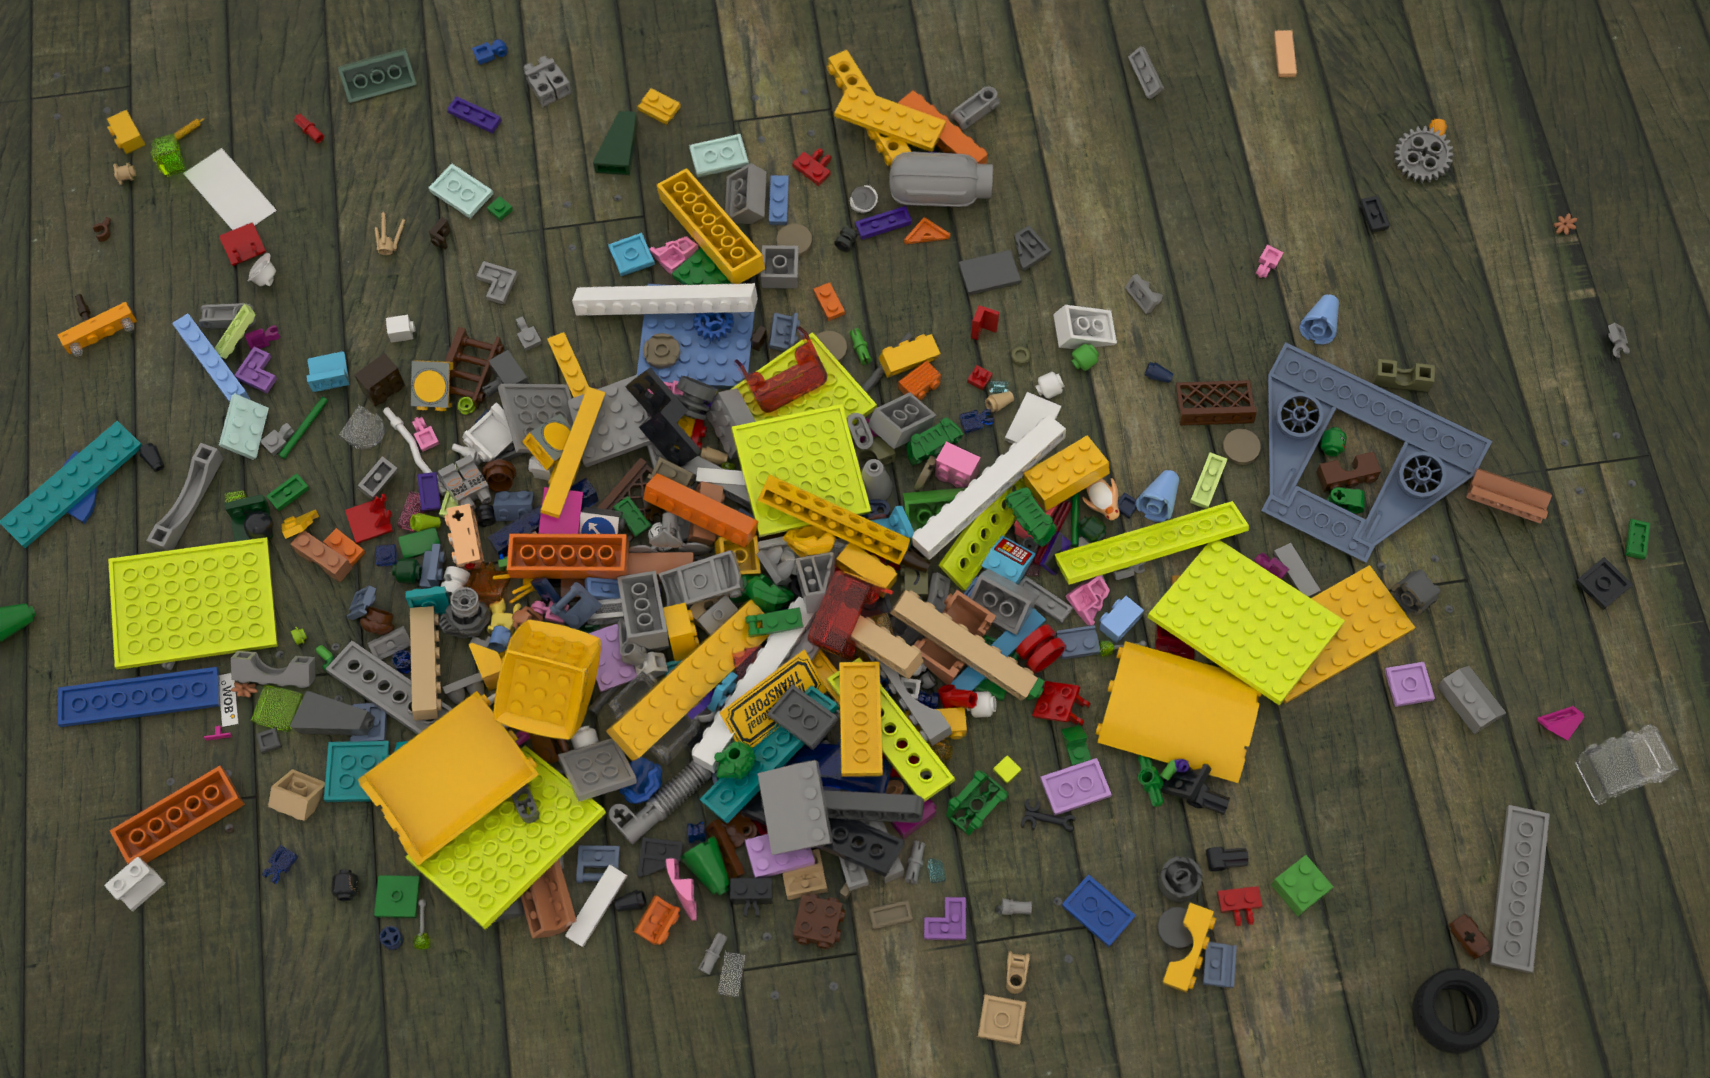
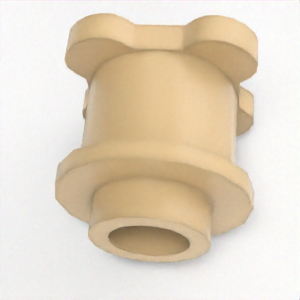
[113,163,136,185]

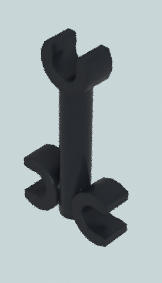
[1021,799,1076,832]

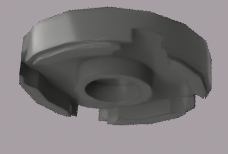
[1157,907,1194,949]

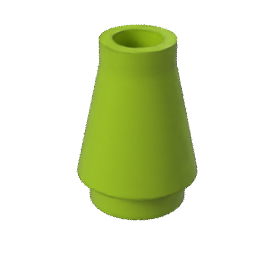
[410,513,441,532]

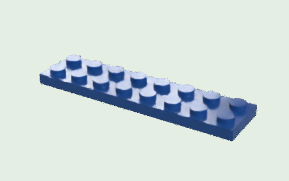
[58,667,220,727]

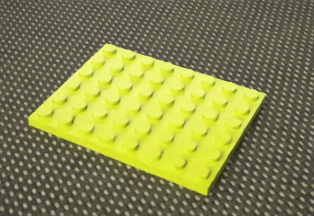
[108,537,278,670]
[1147,540,1345,706]
[406,745,606,930]

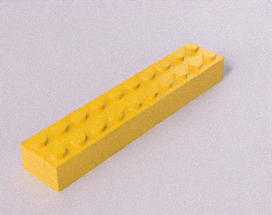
[606,599,770,761]

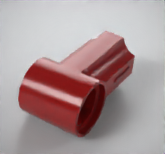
[938,684,978,709]

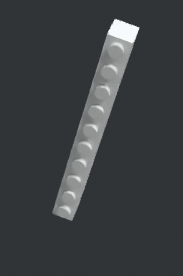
[572,284,758,315]
[912,415,1066,560]
[692,597,817,773]

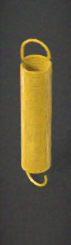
[167,118,205,143]

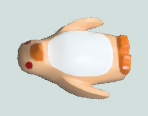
[1082,478,1120,521]

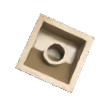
[268,769,325,821]

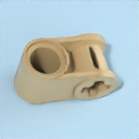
[1006,951,1030,994]

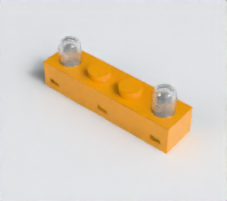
[58,302,137,357]

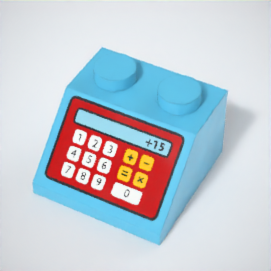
[981,535,1036,584]

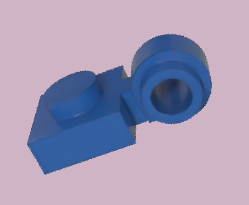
[472,39,508,65]

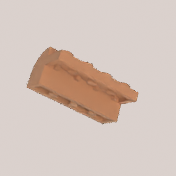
[1466,468,1552,524]
[521,859,576,938]

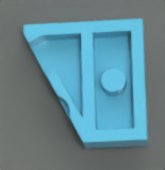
[708,671,738,712]

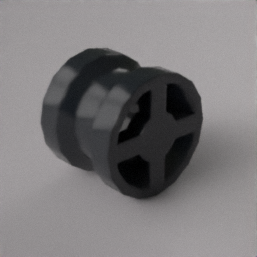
[475,505,496,527]

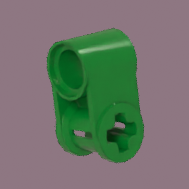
[1327,487,1365,514]

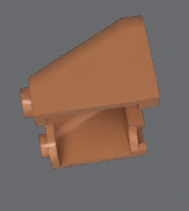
[914,590,996,685]

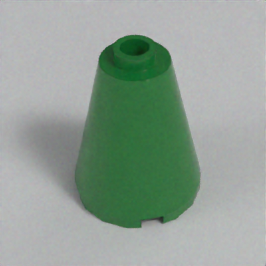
[0,603,36,642]
[679,836,731,896]

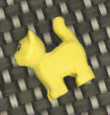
[487,598,521,636]

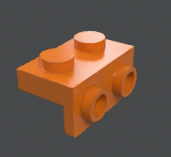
[634,896,680,945]

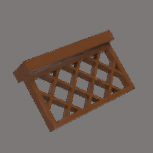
[1175,380,1257,425]
[597,458,653,543]

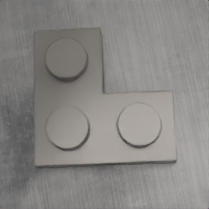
[476,261,518,305]

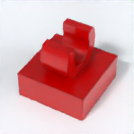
[967,365,993,391]

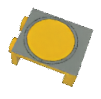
[411,360,453,411]
[522,414,572,471]

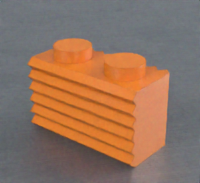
[898,360,941,401]

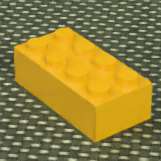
[1023,435,1110,512]

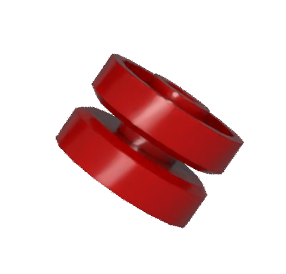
[1016,624,1067,673]

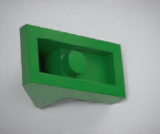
[1061,725,1091,766]

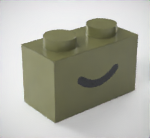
[901,558,928,601]

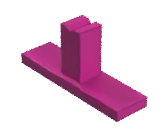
[204,725,232,741]

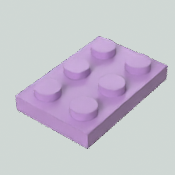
[589,624,638,693]
[1040,758,1112,816]
[745,834,815,878]

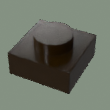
[751,326,767,351]

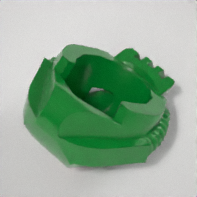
[745,574,794,612]

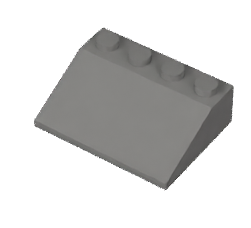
[758,760,833,855]

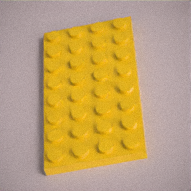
[1283,565,1415,704]

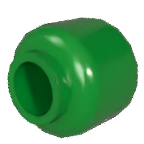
[1320,427,1347,457]

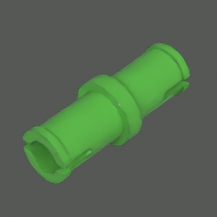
[849,328,872,365]

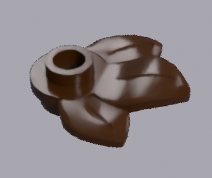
[721,810,758,848]

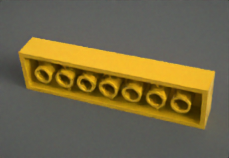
[656,168,765,284]

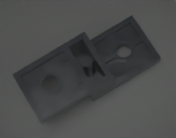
[625,367,702,467]

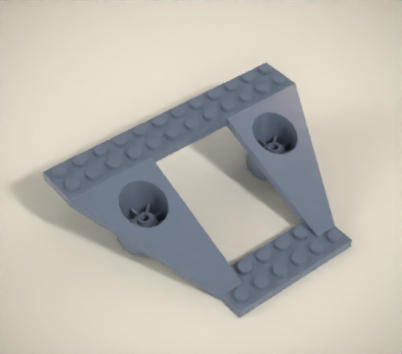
[1261,342,1492,563]

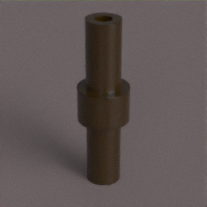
[75,294,91,321]

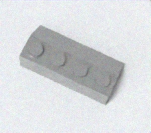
[617,571,669,649]

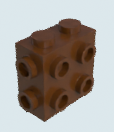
[793,893,846,949]

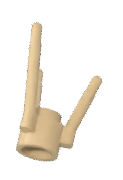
[375,212,405,255]

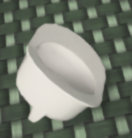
[248,253,276,286]

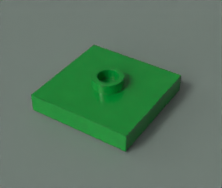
[374,875,421,918]

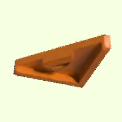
[904,217,951,244]

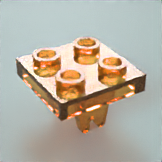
[465,561,511,601]

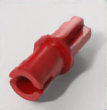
[294,114,324,143]

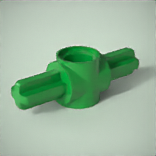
[1138,755,1164,807]

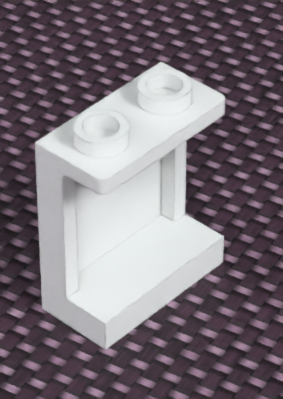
[462,403,513,462]
[104,857,165,911]

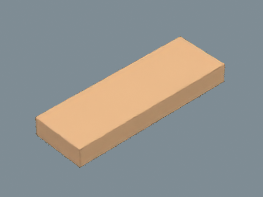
[1274,31,1297,77]

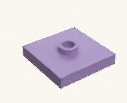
[1384,662,1435,707]

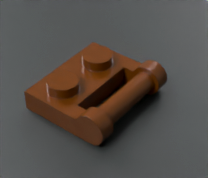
[529,733,572,764]

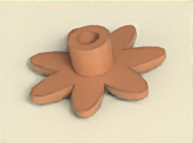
[1553,213,1577,235]
[231,682,258,697]

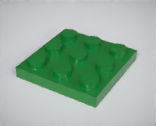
[672,247,732,285]

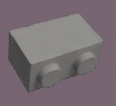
[358,456,397,500]

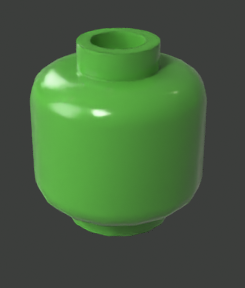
[1071,343,1100,371]

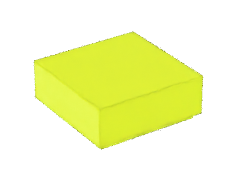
[993,756,1021,784]

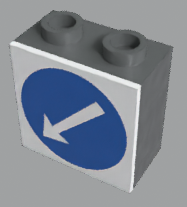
[579,507,625,534]

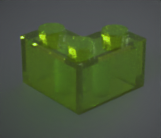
[150,133,186,177]

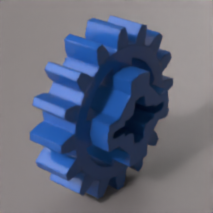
[693,312,734,342]

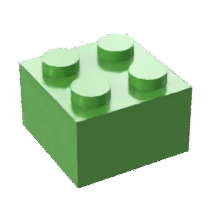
[1271,855,1333,917]

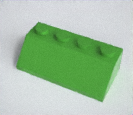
[903,487,968,532]

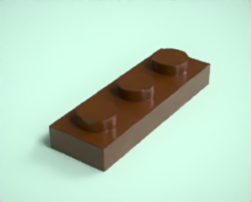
[705,819,745,883]

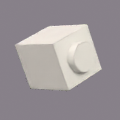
[386,315,415,343]

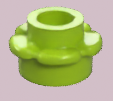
[457,397,476,415]
[290,627,307,645]

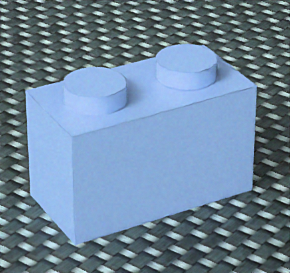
[1099,596,1144,644]

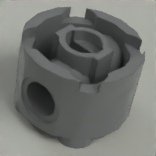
[1392,569,1441,616]
[1158,856,1202,903]

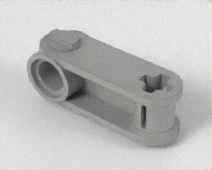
[950,86,1000,130]
[199,303,256,329]
[618,618,647,666]

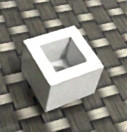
[898,677,921,701]

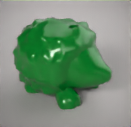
[714,741,756,780]

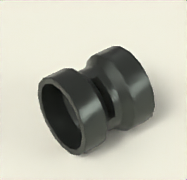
[834,227,858,252]

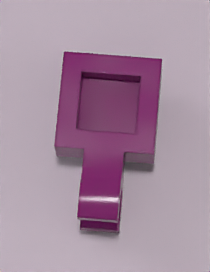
[245,325,280,350]
[1254,552,1290,580]

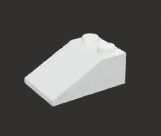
[1053,305,1117,349]

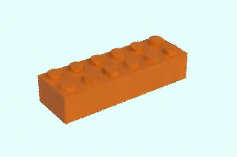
[507,534,629,579]
[110,766,245,864]

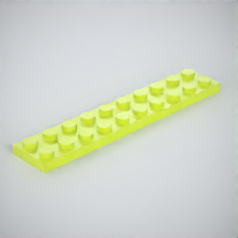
[1054,501,1249,585]

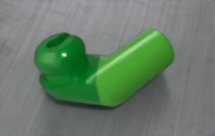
[316,645,334,673]

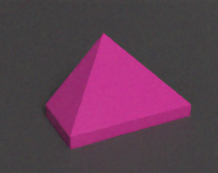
[1537,706,1584,740]

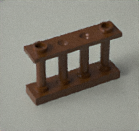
[444,327,504,409]

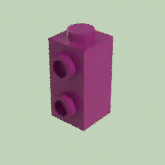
[891,799,936,840]

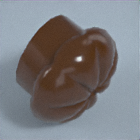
[482,459,516,492]
[360,607,395,635]

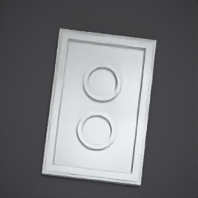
[1005,392,1061,444]

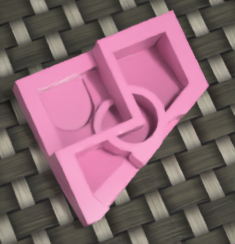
[1065,575,1110,626]

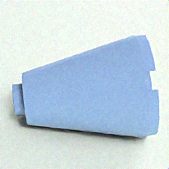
[1299,294,1339,344]
[1136,470,1179,522]

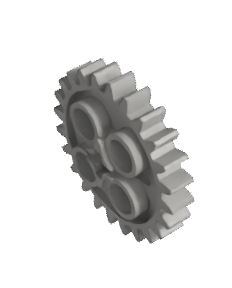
[1394,126,1454,183]

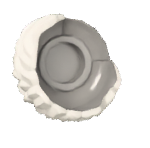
[850,185,878,213]

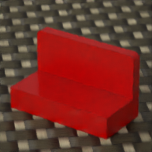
[971,305,1000,340]

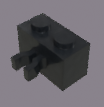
[730,878,773,917]

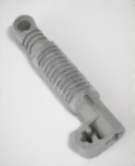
[609,760,713,845]

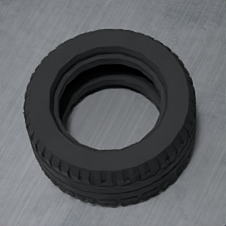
[1412,968,1500,1054]

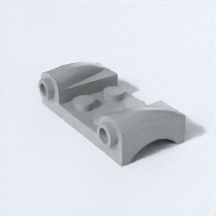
[659,550,745,610]

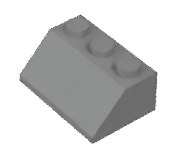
[725,163,766,224]
[970,569,1039,635]
[1437,666,1506,735]

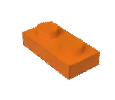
[813,282,845,321]
[323,528,365,566]

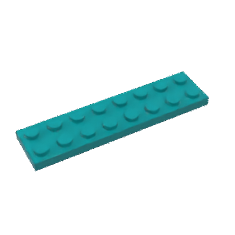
[0,421,143,548]
[699,685,839,823]

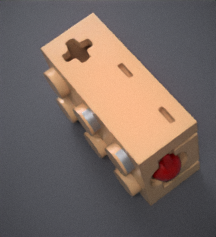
[444,504,485,571]

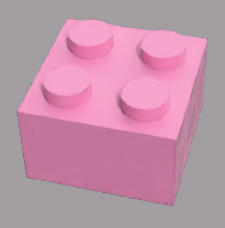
[935,442,981,488]

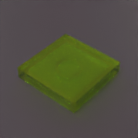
[251,684,303,732]

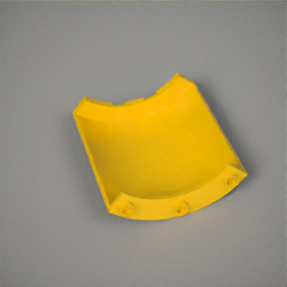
[1095,641,1261,783]
[358,691,539,866]

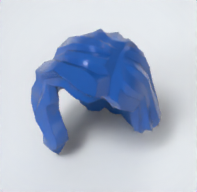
[620,757,662,804]

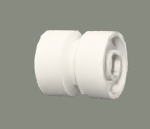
[440,566,470,600]

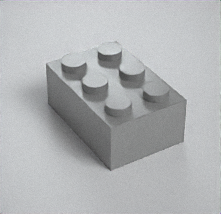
[707,388,756,459]
[868,392,937,449]

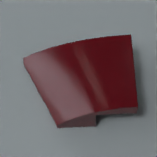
[1154,624,1194,660]

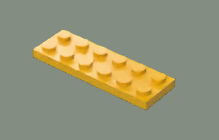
[834,86,946,152]
[839,662,883,777]

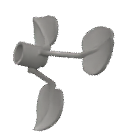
[629,513,714,555]

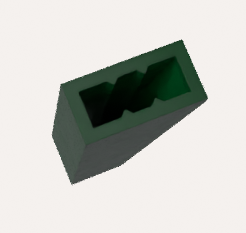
[593,111,638,175]

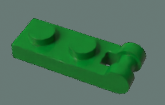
[745,607,804,637]

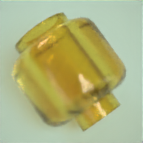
[927,739,953,764]

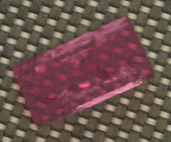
[397,491,424,532]

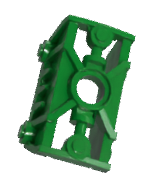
[906,417,963,466]
[1005,487,1057,547]
[946,770,1008,836]

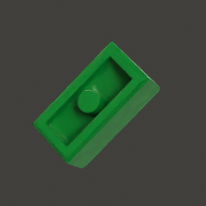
[398,527,441,559]

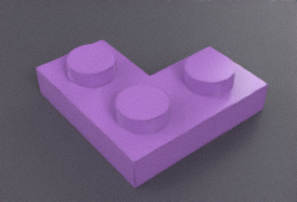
[234,347,277,393]
[924,897,966,940]

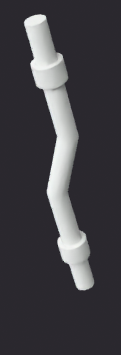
[383,407,447,496]

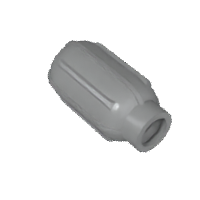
[889,152,993,207]

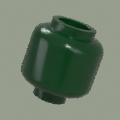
[1078,515,1107,543]
[392,558,422,584]

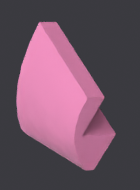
[649,237,699,285]
[666,859,697,921]

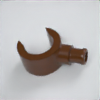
[92,217,111,242]

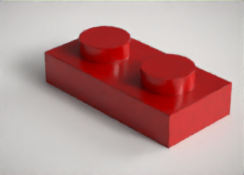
[691,419,707,454]

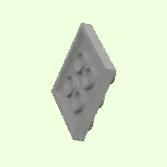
[558,738,637,802]

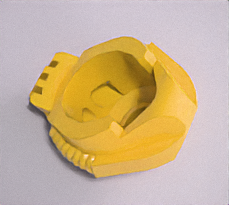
[783,525,836,557]

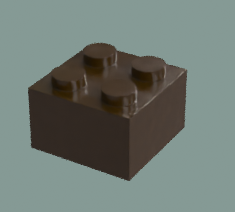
[354,353,405,407]

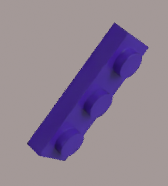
[447,96,502,134]
[855,206,912,240]

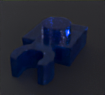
[959,409,994,434]
[262,845,298,884]

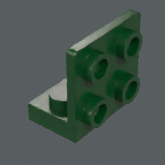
[225,494,274,542]

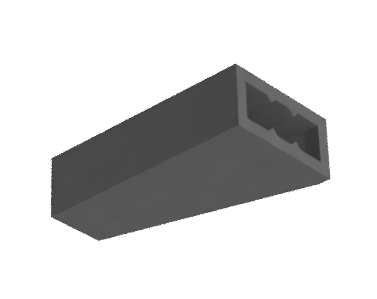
[290,691,375,735]

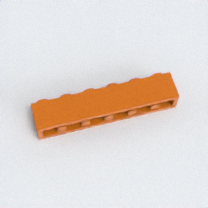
[898,90,988,164]
[643,473,759,548]

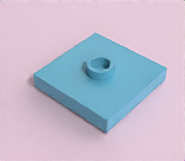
[608,233,655,277]

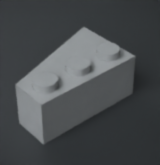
[795,552,835,614]

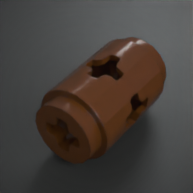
[1448,913,1491,960]

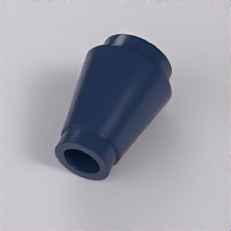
[1144,362,1174,383]

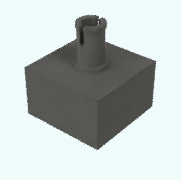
[482,350,529,398]

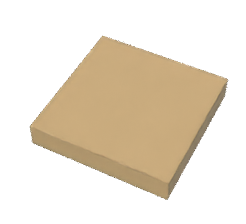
[978,994,1026,1045]

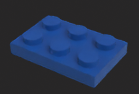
[1061,874,1136,947]

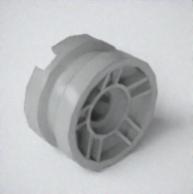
[450,587,479,618]

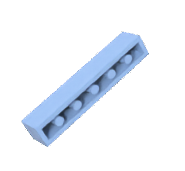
[172,314,251,403]

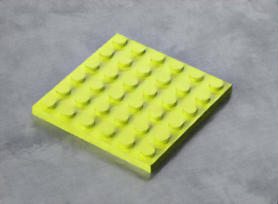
[730,332,878,425]
[731,404,871,537]

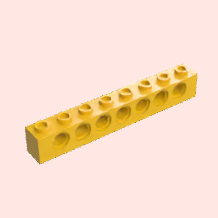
[827,50,911,167]
[758,474,910,565]

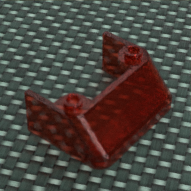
[734,326,827,413]
[808,570,893,661]

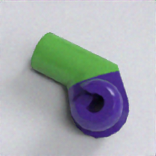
[1161,759,1189,781]

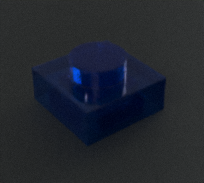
[376,544,397,566]

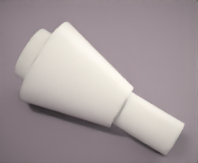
[452,444,483,466]

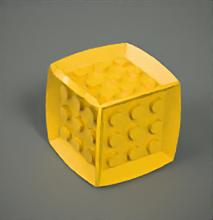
[494,620,601,740]

